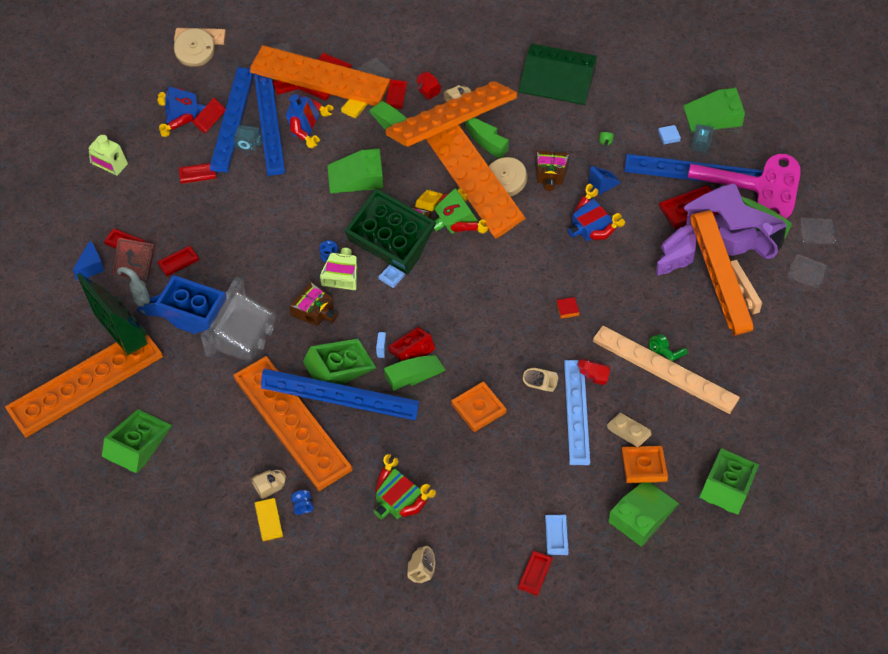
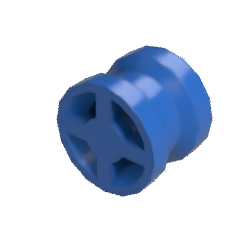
[319,240,338,262]
[291,490,314,515]

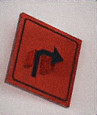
[112,237,154,281]

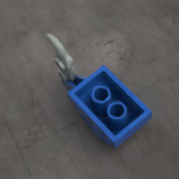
[117,267,227,334]

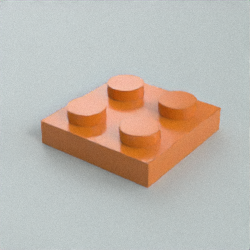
[451,381,507,432]
[621,446,668,483]

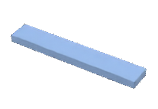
[564,360,590,465]

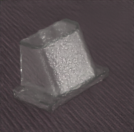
[201,277,277,363]

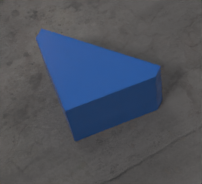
[588,166,621,195]
[73,241,104,280]

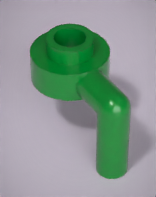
[649,334,687,361]

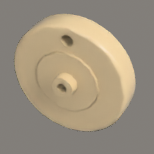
[174,28,215,67]
[489,157,528,197]

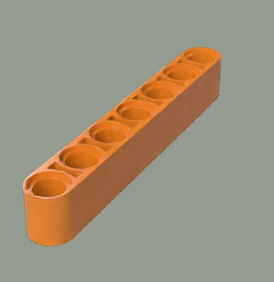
[691,210,753,336]

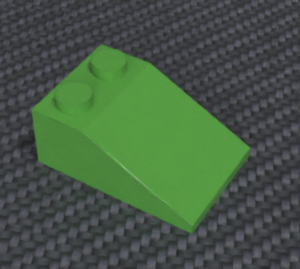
[683,88,745,132]
[327,149,383,193]
[302,339,376,385]
[102,409,172,473]
[699,448,759,514]
[609,482,679,547]

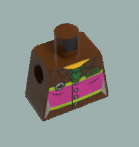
[535,150,570,191]
[289,282,338,326]

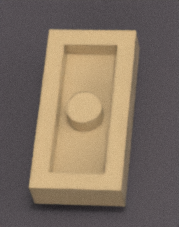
[607,412,651,447]

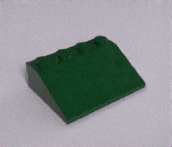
[518,43,597,105]
[344,188,436,275]
[77,273,148,356]

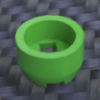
[599,132,614,146]

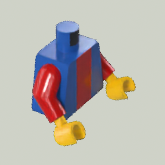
[157,87,206,137]
[286,94,334,148]
[567,184,625,241]

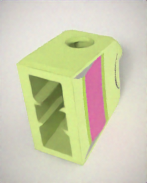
[89,135,128,176]
[320,248,357,290]

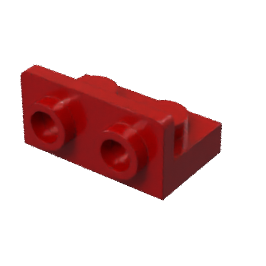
[387,327,435,362]

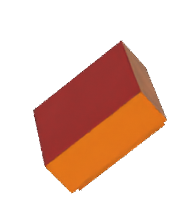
[556,297,579,319]

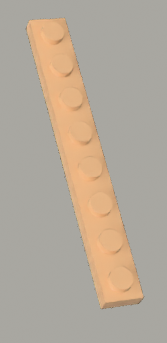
[593,326,740,414]

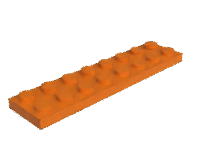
[250,45,390,106]
[385,81,517,147]
[426,124,526,239]
[5,334,163,438]
[233,356,353,492]

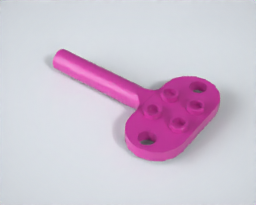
[688,154,800,219]

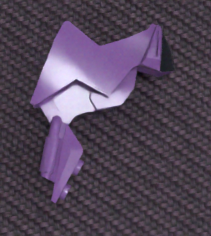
[656,184,787,276]

